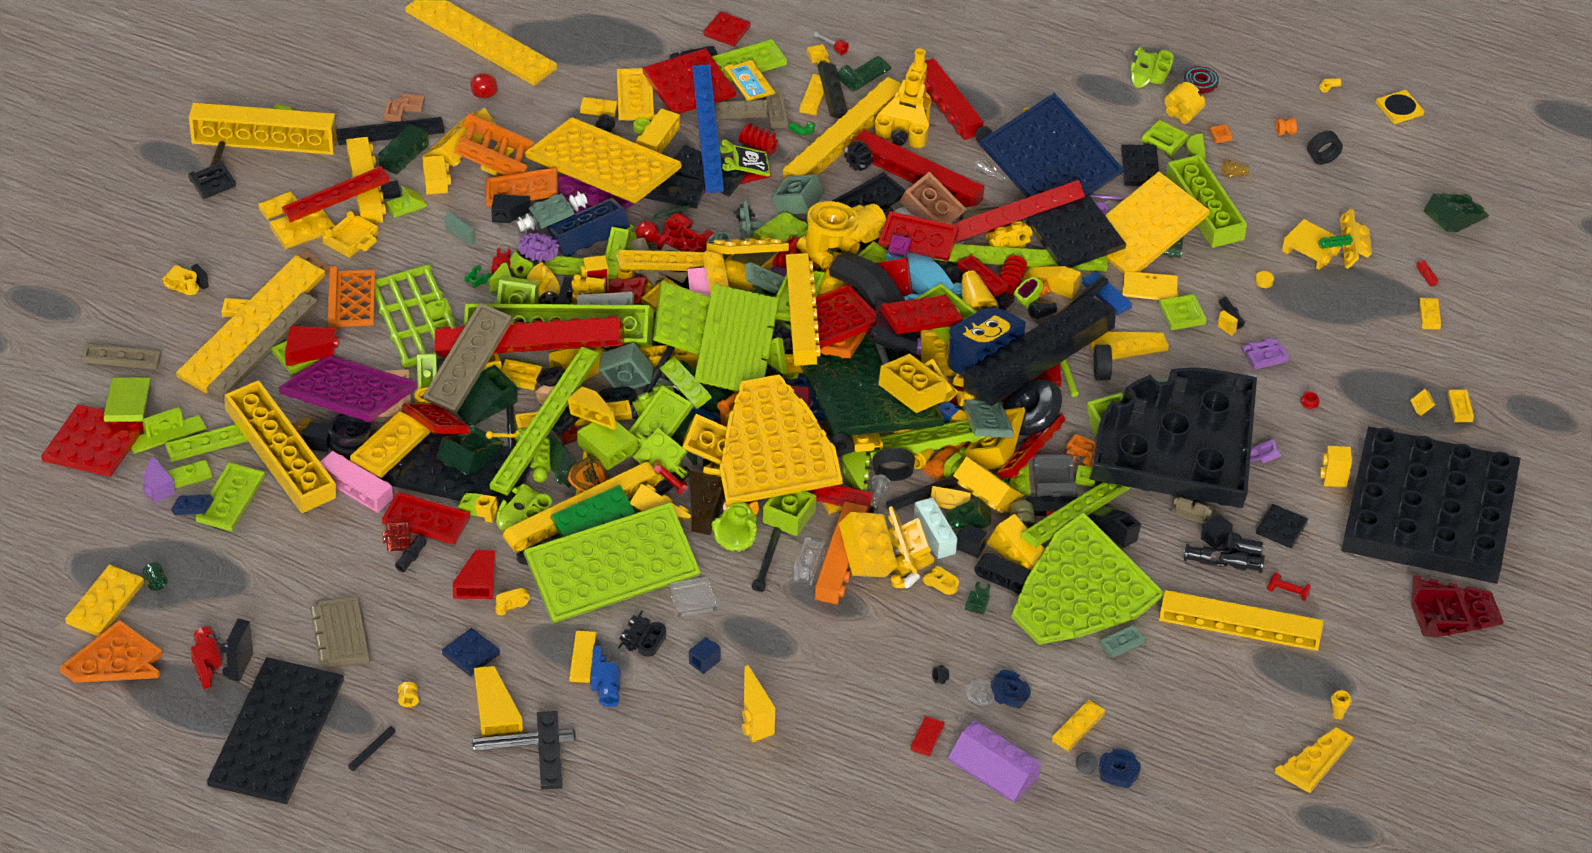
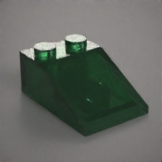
[436,426,505,474]

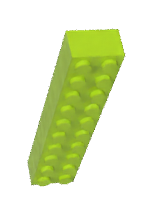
[464,304,654,347]

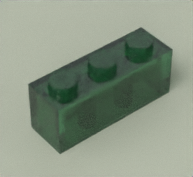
[378,124,429,175]

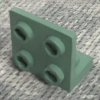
[739,201,765,241]

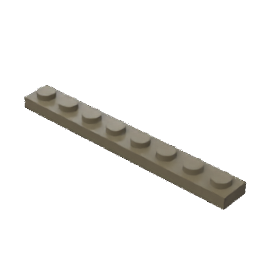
[207,292,318,400]

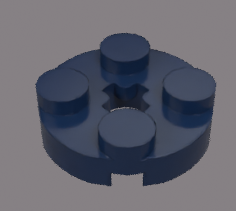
[991,670,1031,708]
[1098,749,1141,788]

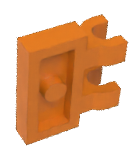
[1066,434,1094,467]

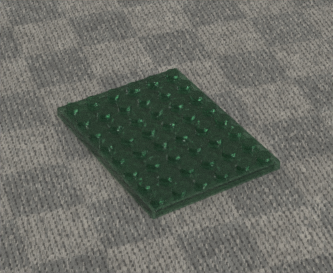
[792,334,945,437]

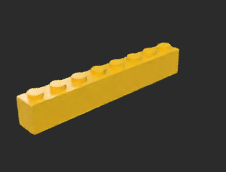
[786,253,820,366]
[1159,590,1324,651]

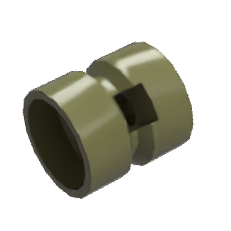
[1008,500,1036,529]

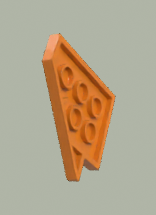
[59,620,163,683]

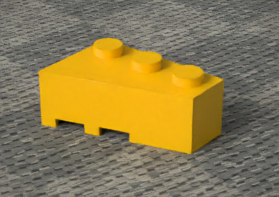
[987,514,1045,571]

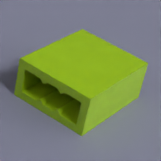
[577,420,637,470]

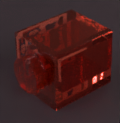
[382,522,411,551]

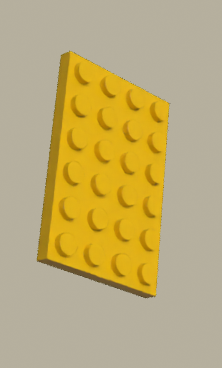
[1105,172,1210,274]

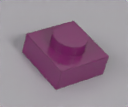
[888,235,912,258]

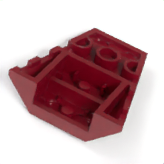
[1411,575,1504,638]

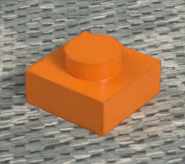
[1209,124,1232,144]

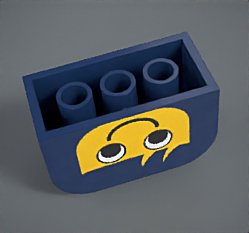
[947,308,1026,377]

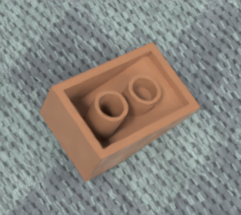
[900,172,967,223]

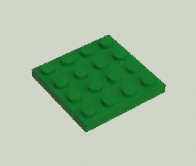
[550,485,636,538]

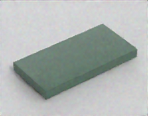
[963,400,1014,438]

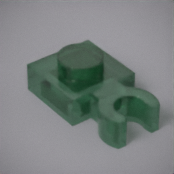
[965,581,990,615]

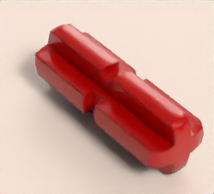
[1416,260,1439,286]

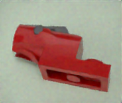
[190,626,224,689]

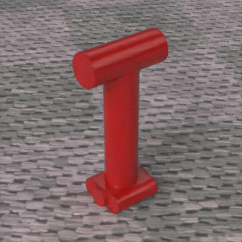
[653,460,687,495]
[1267,573,1311,601]

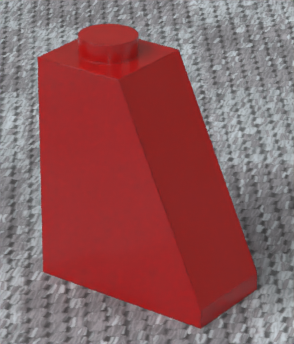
[285,326,339,366]
[452,550,496,599]

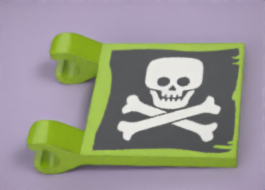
[719,140,770,176]

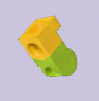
[458,493,499,523]

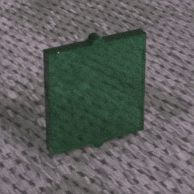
[653,205,690,220]

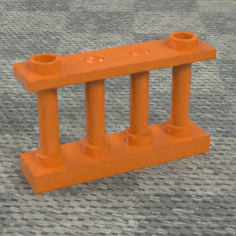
[453,112,534,175]

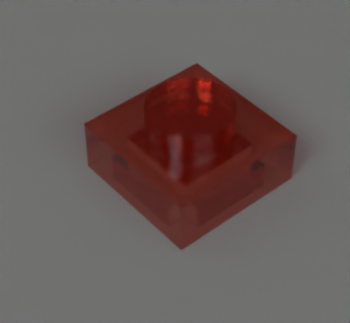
[556,424,579,445]

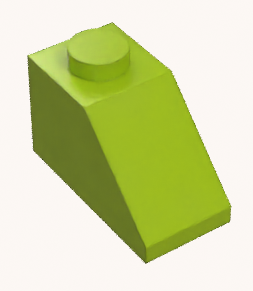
[417,354,437,389]

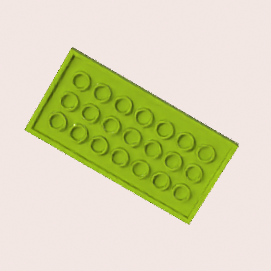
[523,502,701,624]

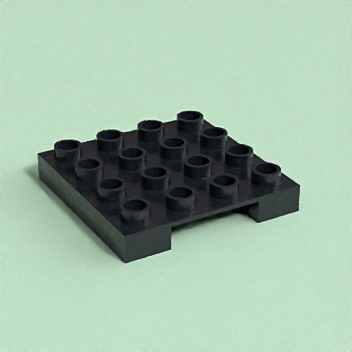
[1341,426,1521,584]

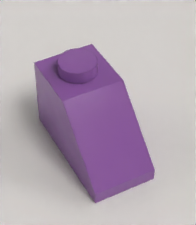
[142,457,175,503]

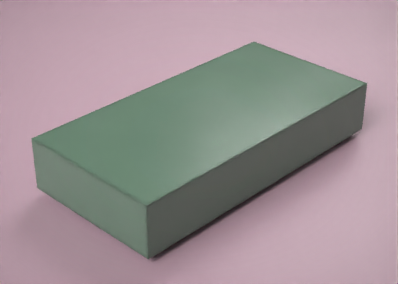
[445,212,475,246]

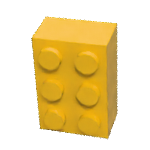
[879,354,947,413]
[953,457,1024,514]
[839,512,898,578]

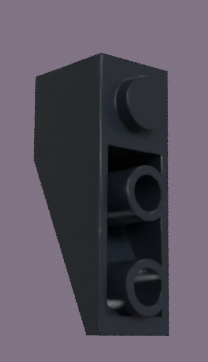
[1088,506,1141,548]

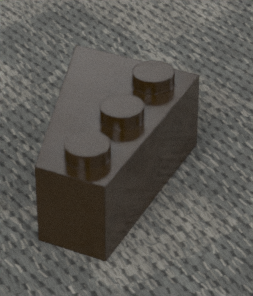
[689,470,725,536]

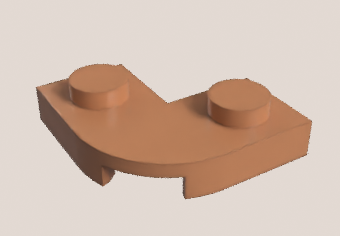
[383,94,425,122]

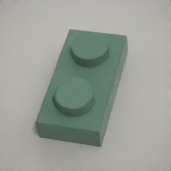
[1100,625,1145,659]

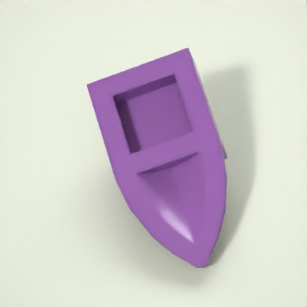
[1250,439,1281,463]

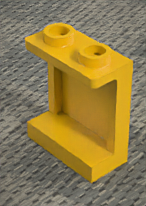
[1282,219,1341,270]

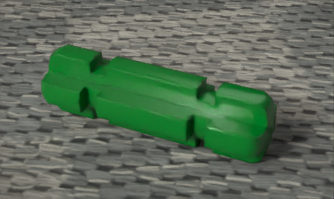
[1318,234,1353,249]

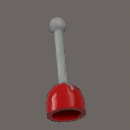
[813,31,849,55]

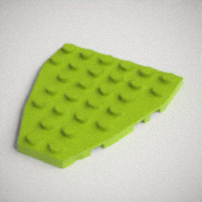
[1011,512,1164,645]

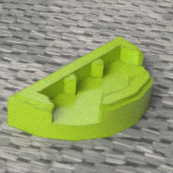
[1186,133,1206,161]

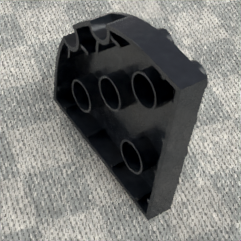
[1089,367,1257,508]

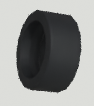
[1307,131,1343,165]
[1093,345,1112,380]

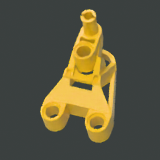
[875,48,931,149]

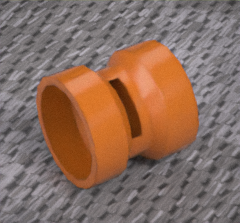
[1275,117,1297,136]

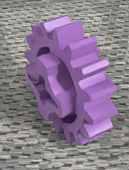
[518,232,559,262]

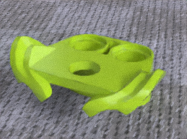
[1131,47,1174,88]
[496,484,552,531]

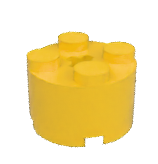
[1165,82,1205,124]

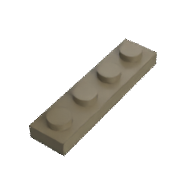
[81,344,161,370]

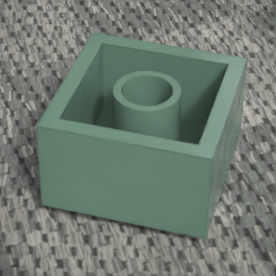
[772,175,824,214]
[599,342,654,389]

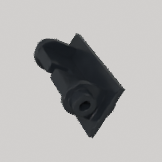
[618,610,650,651]

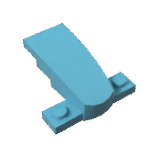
[885,253,962,301]

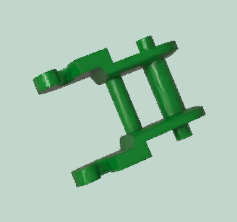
[464,265,492,288]

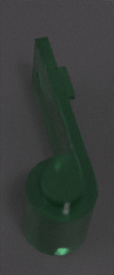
[838,55,892,91]

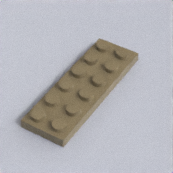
[423,303,514,413]

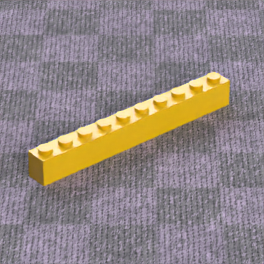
[782,77,902,181]

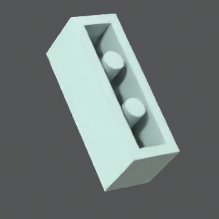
[914,497,957,559]

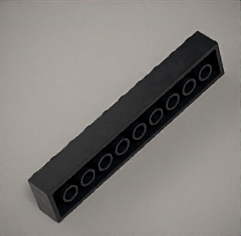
[963,295,1116,406]

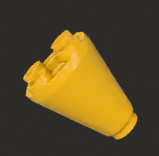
[962,271,999,312]

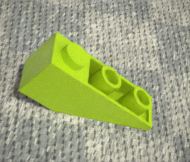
[842,451,870,492]

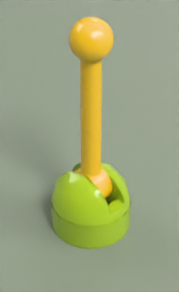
[486,428,527,442]

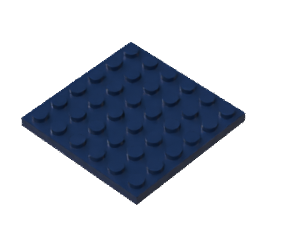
[979,92,1125,198]

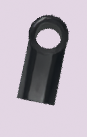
[1223,532,1263,557]

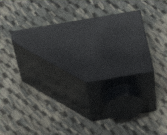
[491,194,530,223]

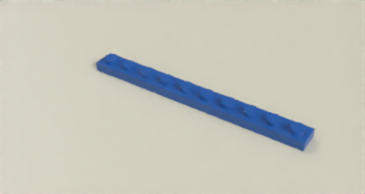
[692,65,724,193]

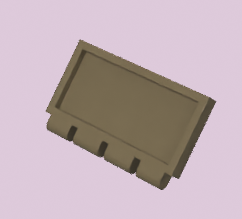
[310,596,369,668]

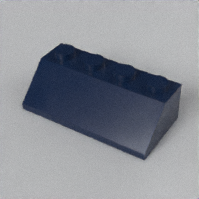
[547,198,630,256]

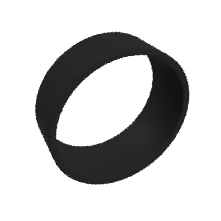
[872,448,915,481]

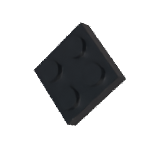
[1256,504,1308,549]

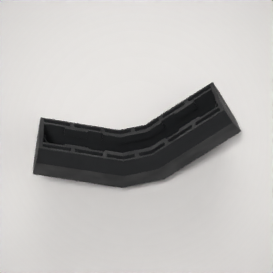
[829,251,905,311]

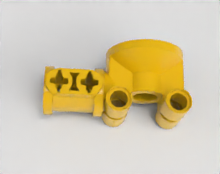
[796,201,886,269]

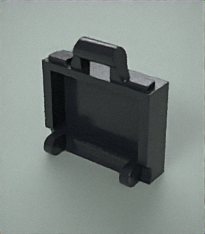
[219,619,253,682]

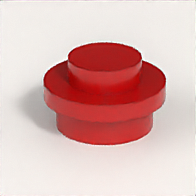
[1301,392,1320,409]

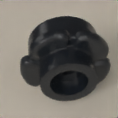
[891,129,908,146]
[932,665,949,685]

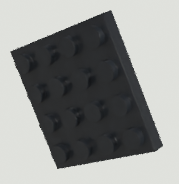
[1026,196,1126,268]

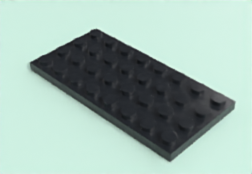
[366,431,532,509]
[207,657,344,805]

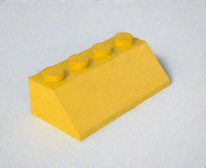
[422,107,497,167]
[682,414,727,465]

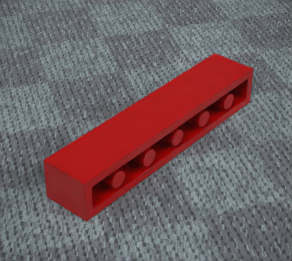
[924,58,983,140]

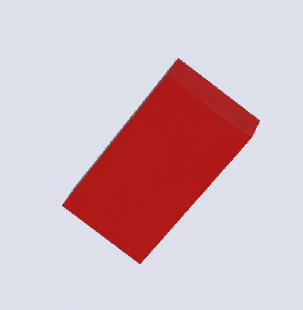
[911,716,945,756]

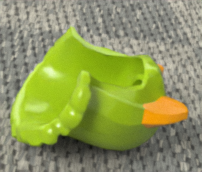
[711,501,759,552]

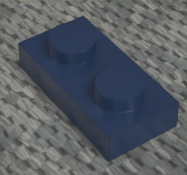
[171,494,214,515]

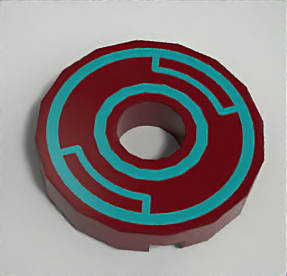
[1184,66,1219,94]

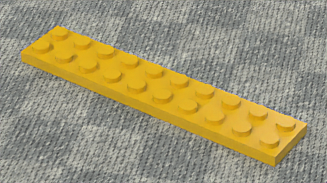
[405,0,557,86]
[176,255,326,394]

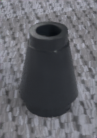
[1028,301,1057,319]

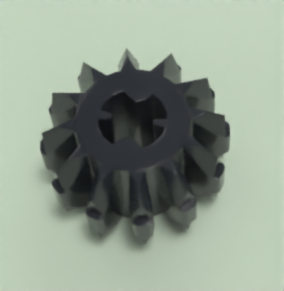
[844,140,874,171]

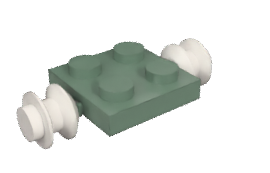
[517,191,587,234]

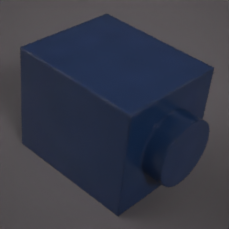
[689,637,721,674]

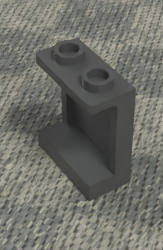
[1033,455,1077,497]

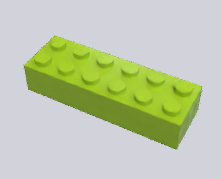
[1166,154,1247,248]

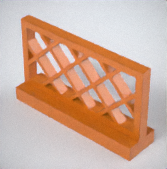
[328,266,375,332]

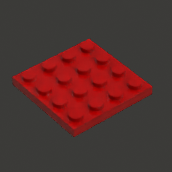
[643,48,736,114]
[788,284,876,349]
[41,404,144,477]

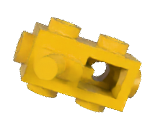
[986,221,1033,248]

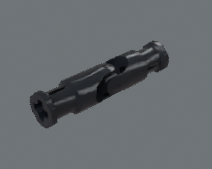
[1184,544,1265,573]

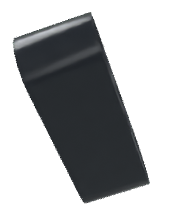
[974,553,1031,594]

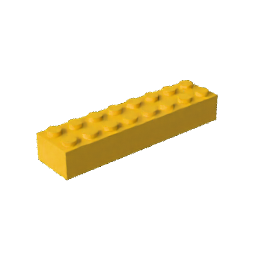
[189,103,337,155]
[224,380,336,514]

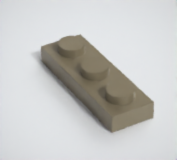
[765,88,788,129]
[715,100,769,119]

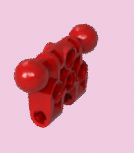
[635,212,715,252]

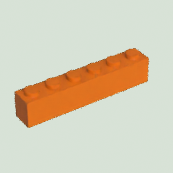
[815,502,868,605]

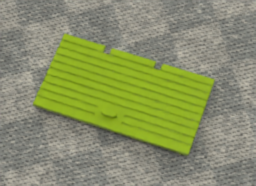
[694,284,779,391]

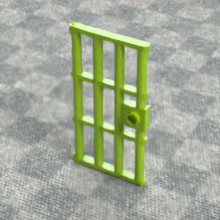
[370,265,456,368]

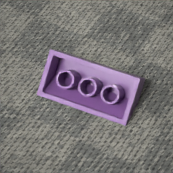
[948,720,1041,803]

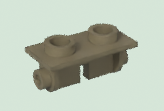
[1171,496,1214,525]

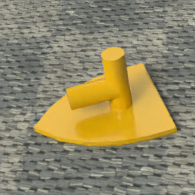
[527,262,560,298]

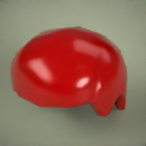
[470,73,498,98]

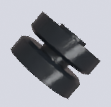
[329,414,372,460]

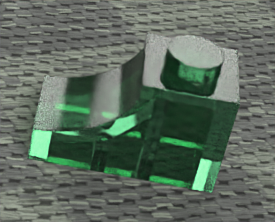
[946,497,992,530]

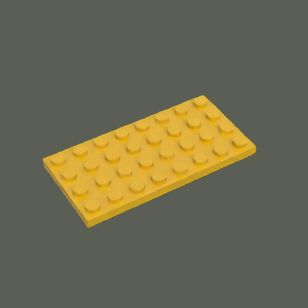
[525,117,681,204]

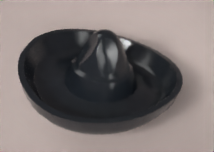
[1003,379,1062,435]

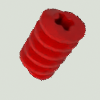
[738,123,778,155]
[999,255,1027,296]

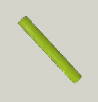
[1060,359,1079,397]

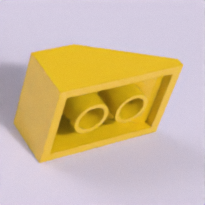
[741,665,776,742]

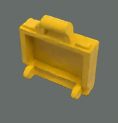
[323,211,378,258]

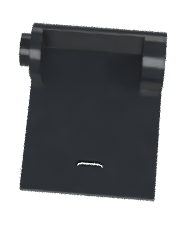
[868,299,918,356]

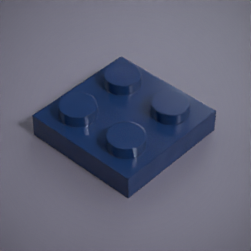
[442,627,500,676]

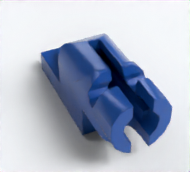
[591,646,621,707]

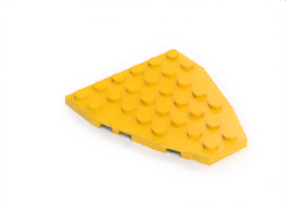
[720,375,843,505]

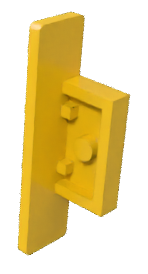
[1340,208,1372,269]
[888,506,931,575]

